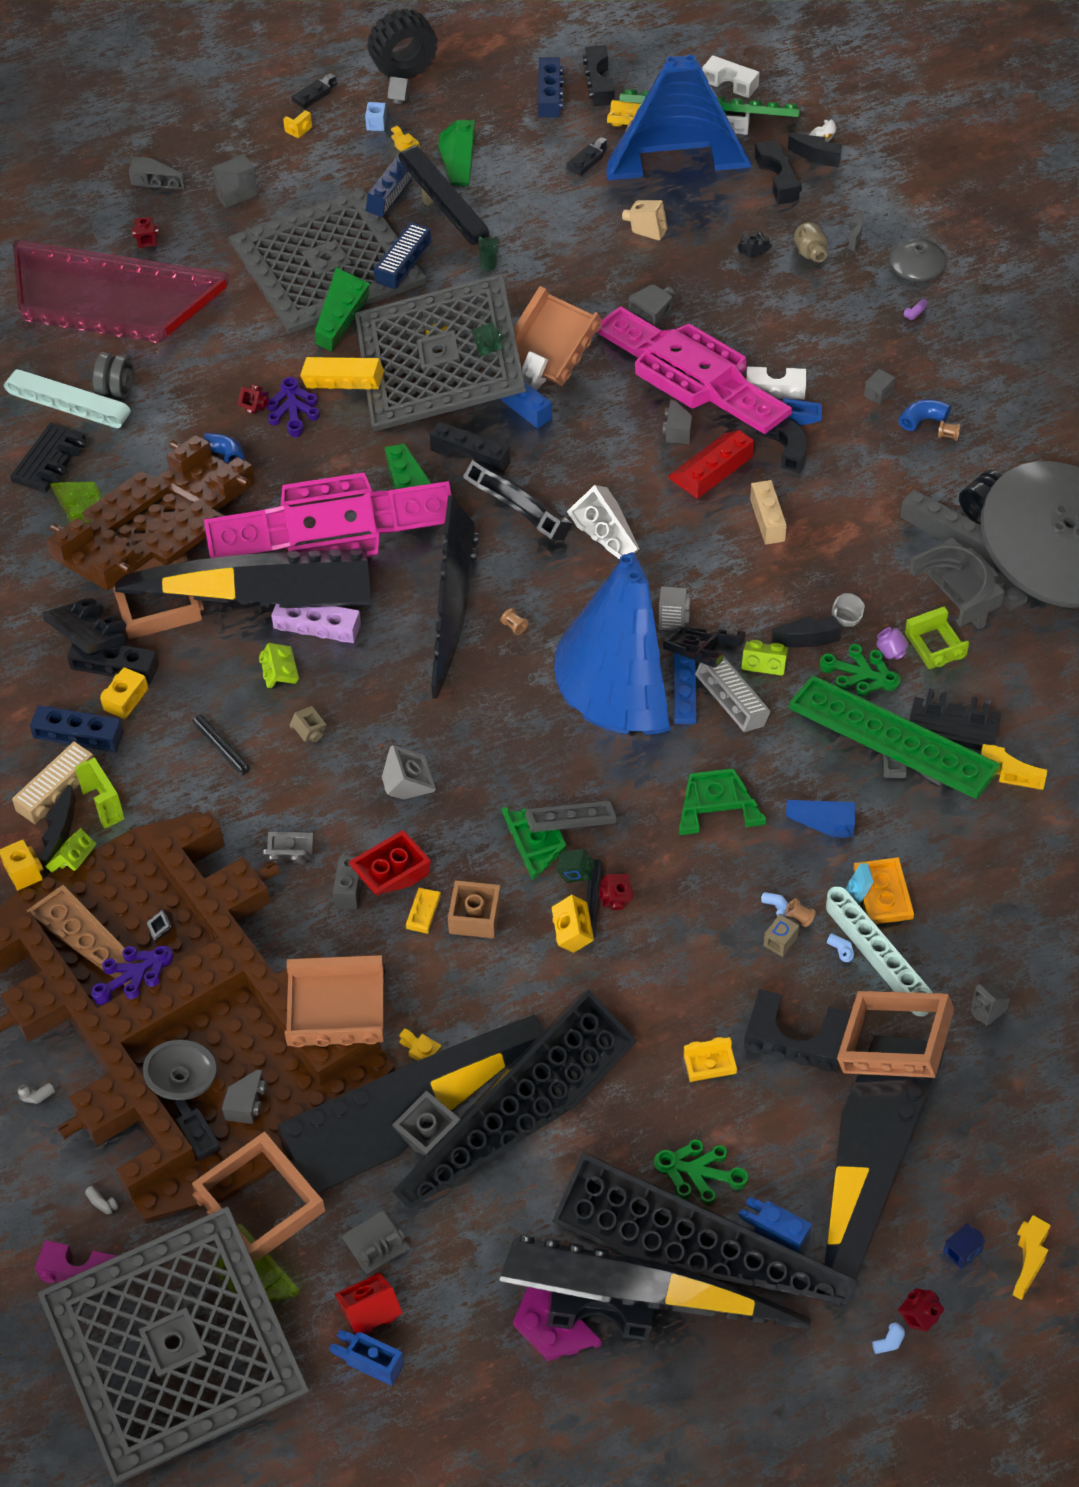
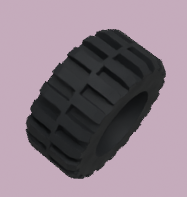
[367,9,438,79]

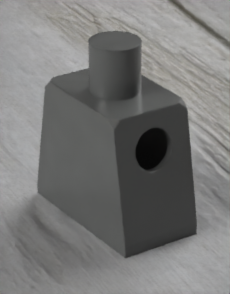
[629,285,675,327]

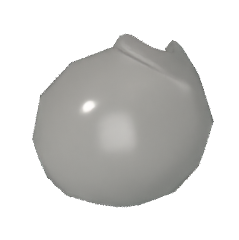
[832,593,865,627]

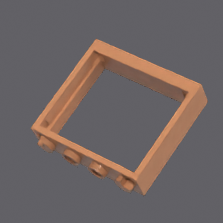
[113,554,204,640]
[837,991,954,1078]
[192,1131,325,1264]

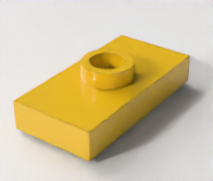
[406,887,441,934]

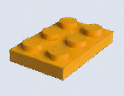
[853,857,914,924]

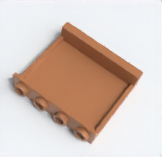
[514,286,602,386]
[285,955,384,1047]

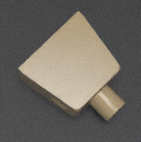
[622,200,668,240]

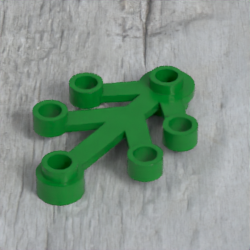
[819,644,901,696]
[654,1139,748,1206]

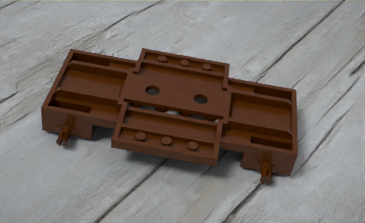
[47,435,255,591]

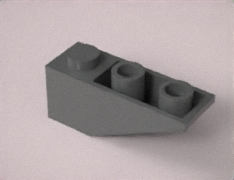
[129,157,185,189]

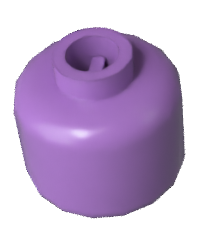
[876,627,908,660]

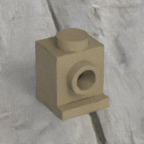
[289,706,327,742]

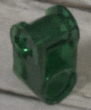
[479,236,498,270]

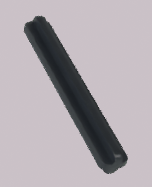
[192,714,250,775]
[586,859,603,938]

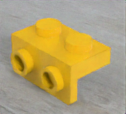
[607,100,642,126]
[683,1037,737,1082]

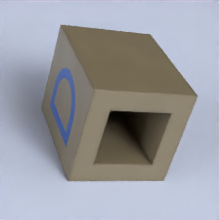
[763,914,799,957]

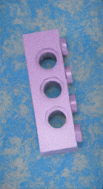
[271,604,361,643]

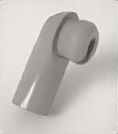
[85,1186,119,1214]

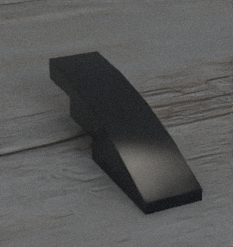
[38,785,76,874]

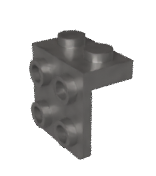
[262,832,314,864]

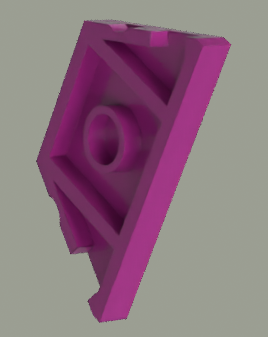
[513,1287,601,1361]

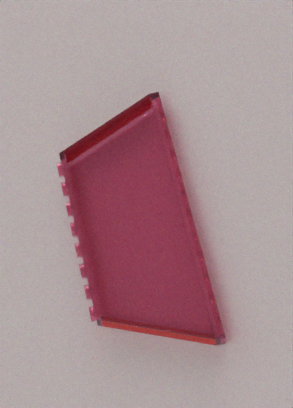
[13,239,229,343]

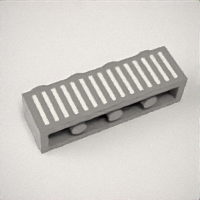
[695,656,771,732]

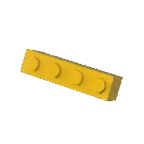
[300,357,384,390]

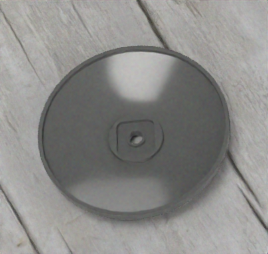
[981,461,1079,608]

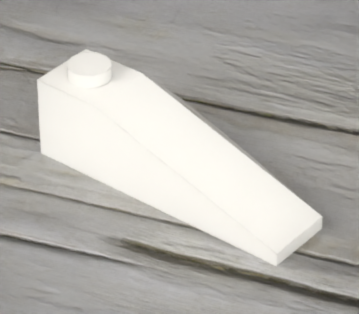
[567,485,639,559]

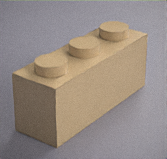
[750,480,786,545]

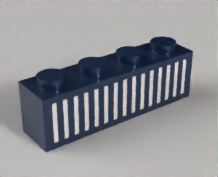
[366,156,412,217]
[374,222,431,290]

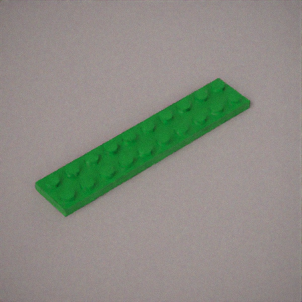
[619,89,801,117]
[789,675,1001,799]

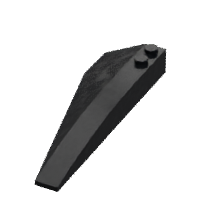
[431,495,479,699]

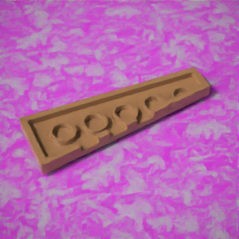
[27,885,147,986]

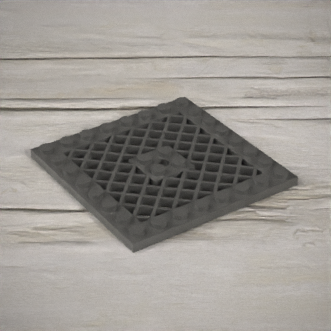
[228,189,426,334]
[355,273,526,432]
[38,1206,309,1485]

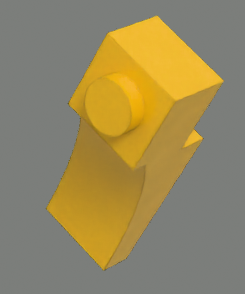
[981,744,1047,790]
[1013,1215,1051,1300]

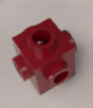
[132,217,159,248]
[237,384,269,414]
[599,874,633,911]
[898,1288,945,1332]

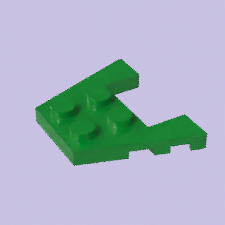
[679,768,766,835]

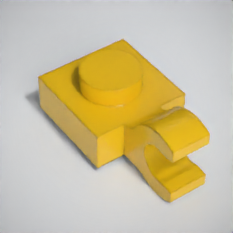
[391,126,420,152]
[399,1028,442,1061]

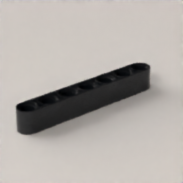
[398,145,489,245]

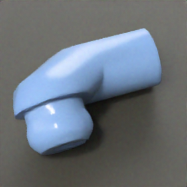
[761,892,788,918]
[827,933,854,962]
[872,1322,905,1354]

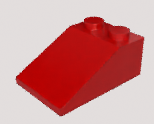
[349,830,431,895]

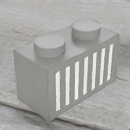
[658,586,690,631]

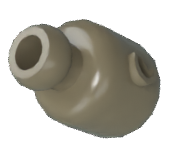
[793,222,828,262]

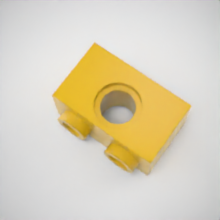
[100,667,148,719]
[0,840,43,891]
[551,895,594,953]

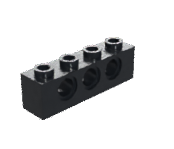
[67,643,159,684]

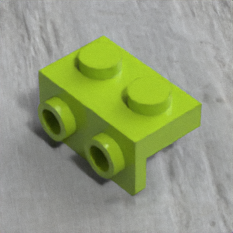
[741,640,788,675]
[259,643,299,688]

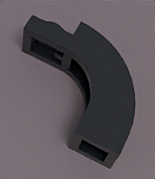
[757,418,807,474]

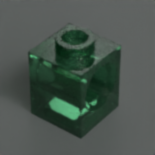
[471,322,503,356]

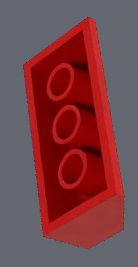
[668,430,754,499]

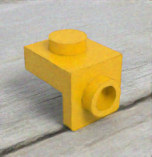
[283,110,312,139]

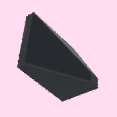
[147,909,173,941]

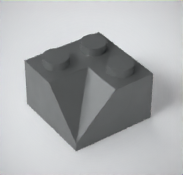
[211,155,258,208]

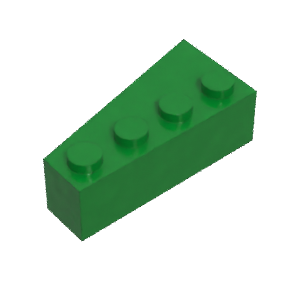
[315,267,370,352]
[384,444,431,490]

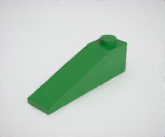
[438,120,476,186]

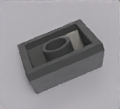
[393,1091,461,1155]

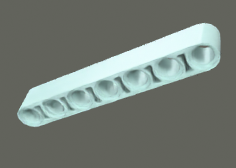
[4,369,131,428]
[826,887,932,1016]

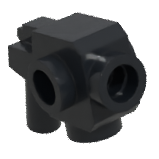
[738,232,772,257]

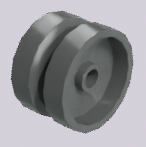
[93,352,134,398]

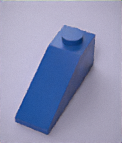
[786,800,855,838]

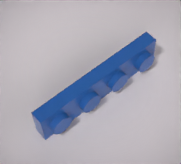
[674,653,696,724]

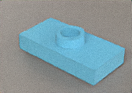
[845,863,873,906]

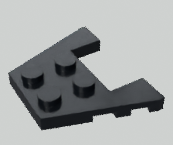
[663,627,745,668]

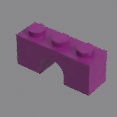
[35,1240,117,1294]

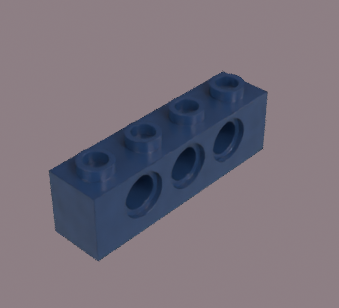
[538,57,564,117]
[29,705,124,752]

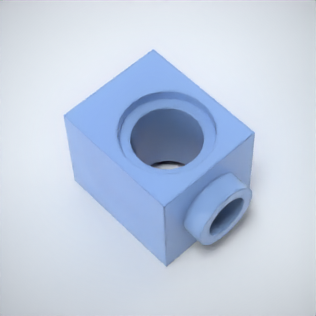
[365,102,387,131]

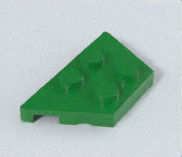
[501,807,566,880]

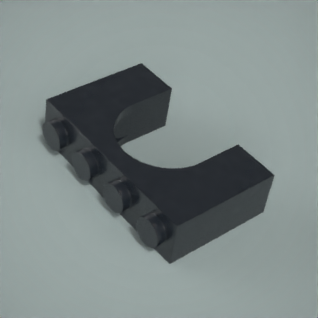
[744,989,851,1072]

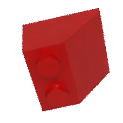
[334,1272,403,1335]

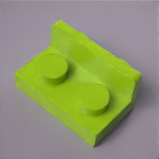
[45,828,96,872]

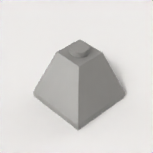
[382,745,436,800]

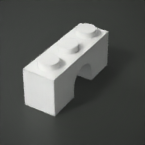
[702,55,759,98]
[746,367,806,400]

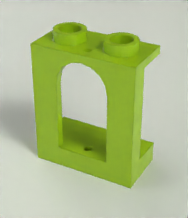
[905,606,969,669]
[75,757,125,829]

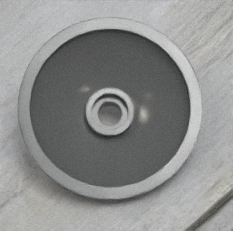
[889,239,946,281]
[143,1040,216,1100]

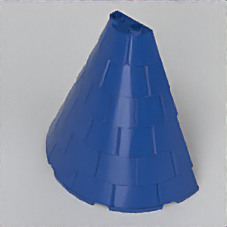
[606,55,751,181]
[554,552,671,735]

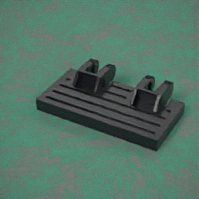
[10,423,87,493]
[43,598,127,654]
[909,688,1001,751]

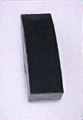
[788,133,842,168]
[771,615,841,648]

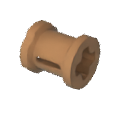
[938,420,961,441]
[501,608,529,635]
[785,898,816,927]

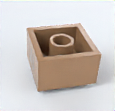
[448,880,501,939]

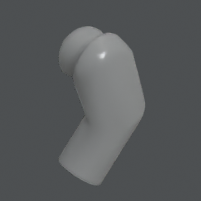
[17,1083,55,1104]

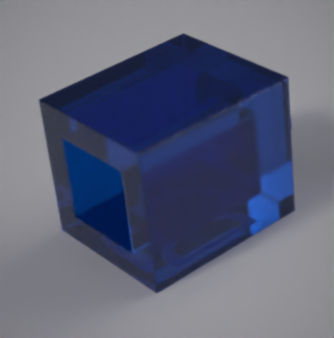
[943,1223,985,1269]

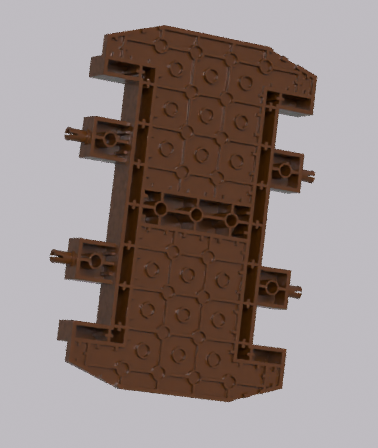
[0,811,395,1223]

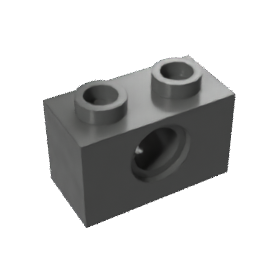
[333,855,363,910]

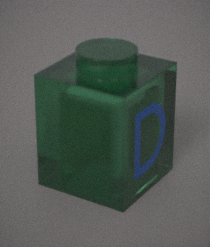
[556,849,594,883]

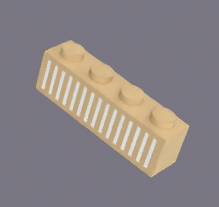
[12,742,94,824]

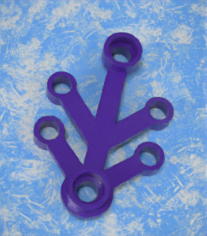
[267,377,320,437]
[91,946,174,1005]

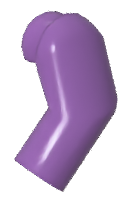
[903,299,928,320]

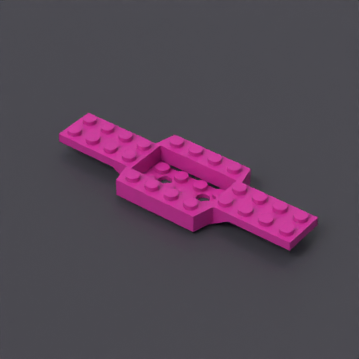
[596,306,792,434]
[204,473,451,558]

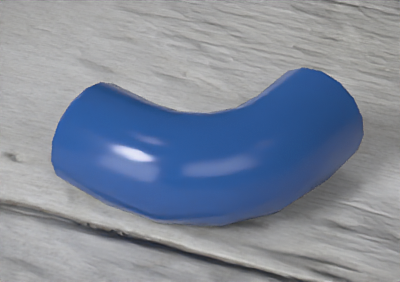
[898,399,951,431]
[204,433,244,463]

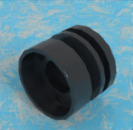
[959,470,1002,524]

